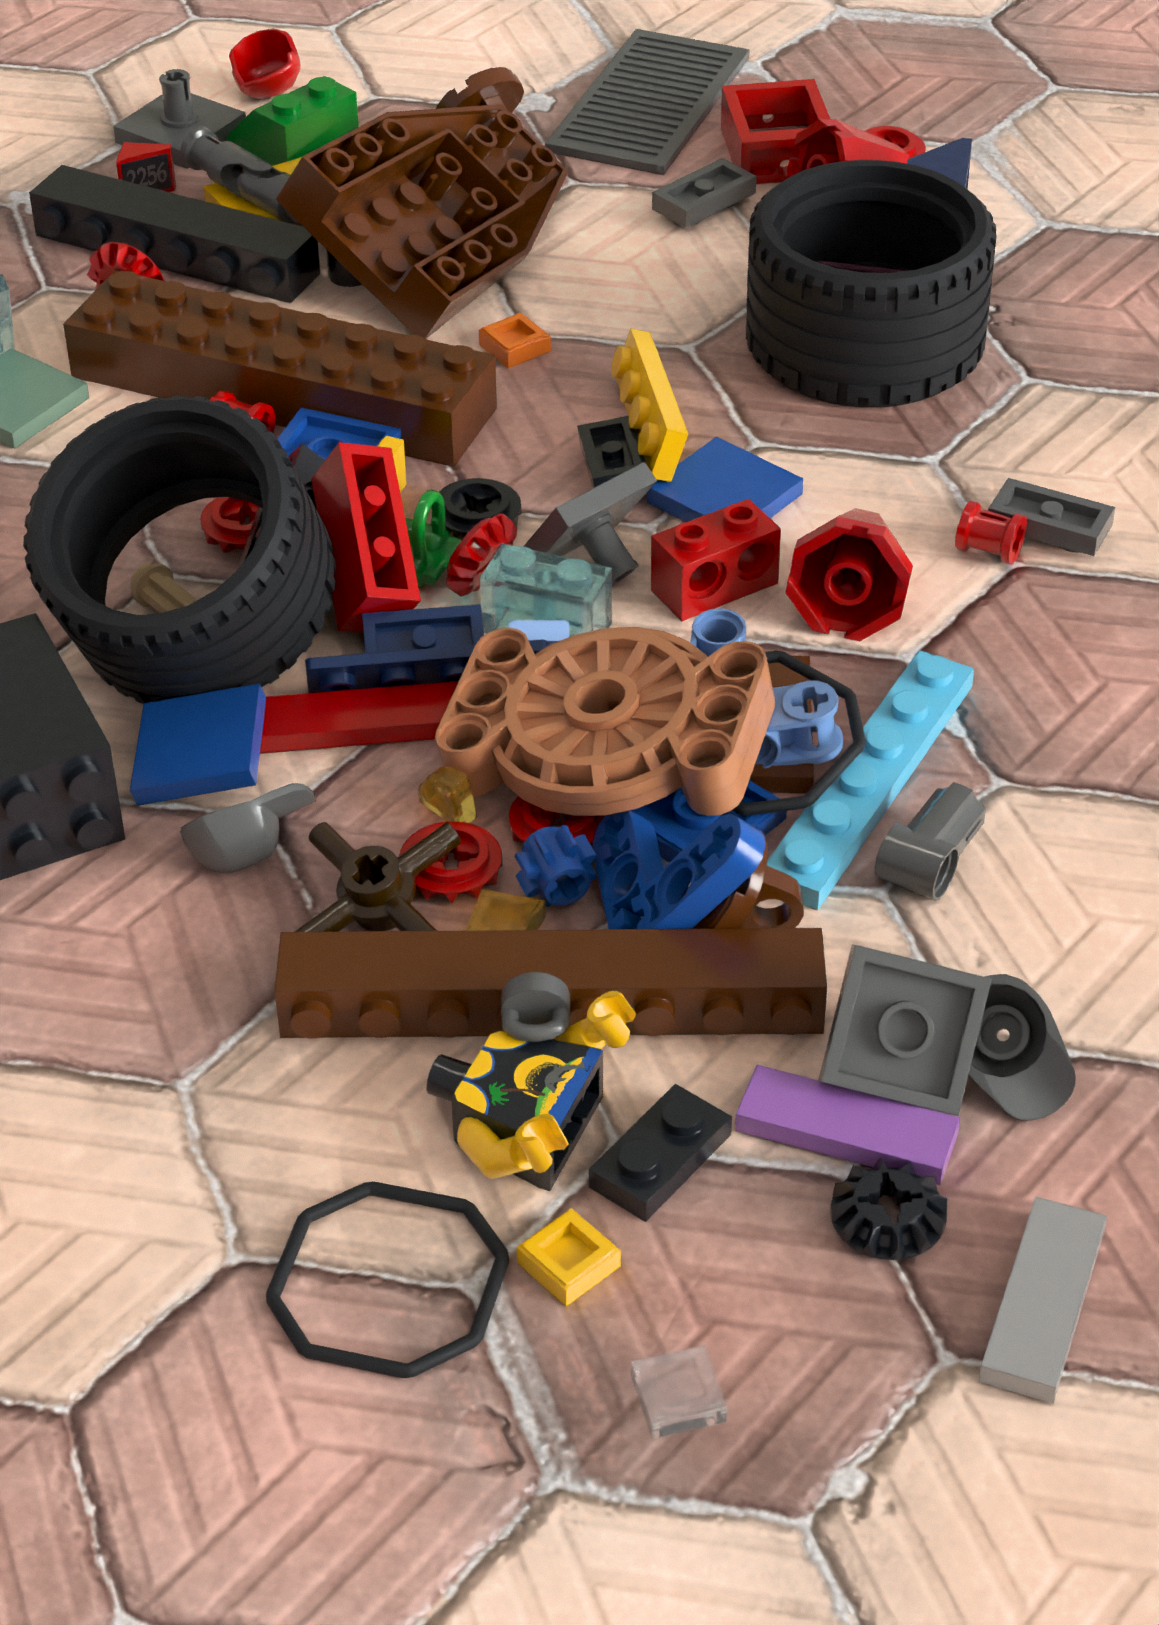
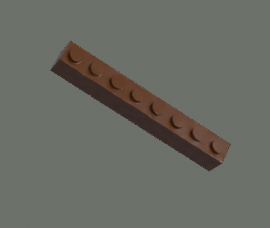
[274,928,827,1039]

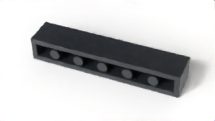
[29,165,321,304]

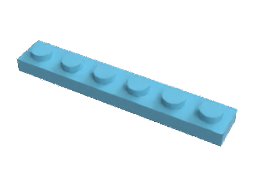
[767,650,974,910]

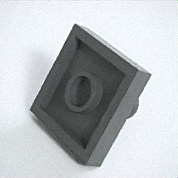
[113,69,246,169]
[516,462,657,586]
[819,944,992,1116]

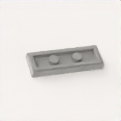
[979,1197,1107,1403]

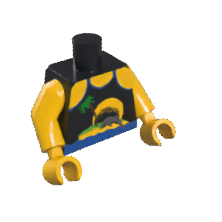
[426,991,636,1191]

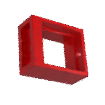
[721,79,830,184]

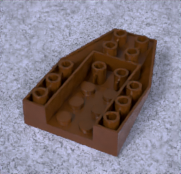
[276,104,569,339]

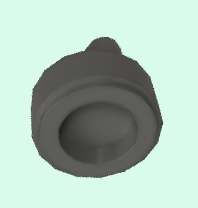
[501,972,570,1042]

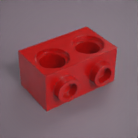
[651,499,781,622]

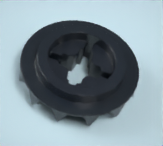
[439,478,522,540]
[830,1157,947,1260]

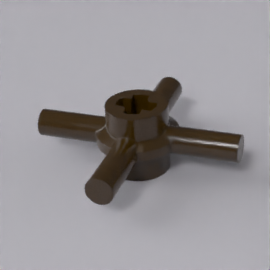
[294,822,461,932]

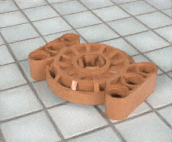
[435,627,775,816]

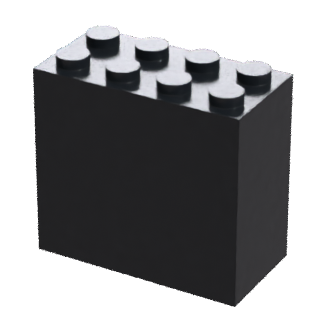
[0,613,125,880]

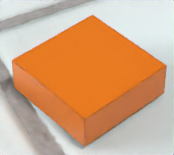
[479,313,551,369]

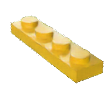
[611,328,688,482]

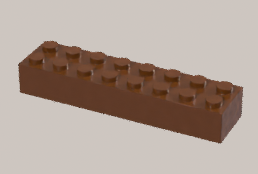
[63,270,497,467]

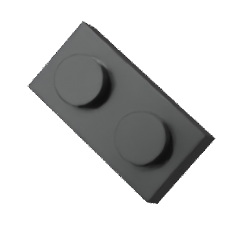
[652,158,756,228]
[988,478,1115,556]

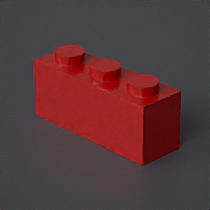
[311,442,421,633]

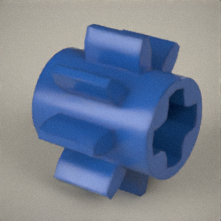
[515,825,597,907]

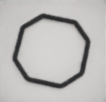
[732,650,866,816]
[266,1181,510,1378]

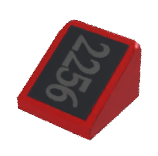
[116,142,176,192]

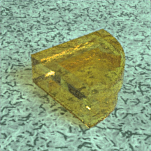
[418,766,477,823]
[465,889,546,931]

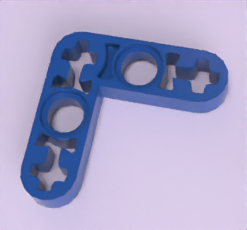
[593,810,765,929]

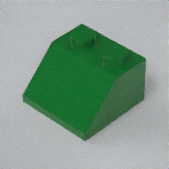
[227,76,359,166]

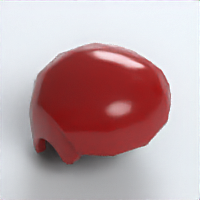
[229,28,301,99]

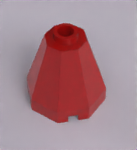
[787,119,909,178]
[785,508,913,641]

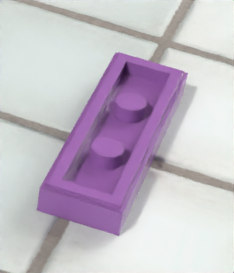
[735,1065,960,1185]

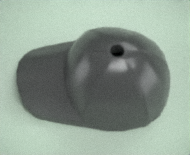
[180,783,316,873]
[969,974,1076,1121]

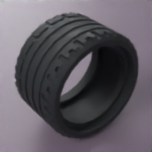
[746,160,997,407]
[23,396,336,704]

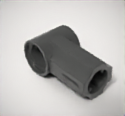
[875,782,986,901]

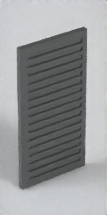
[545,29,750,175]

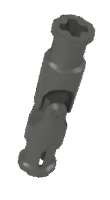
[180,127,303,227]

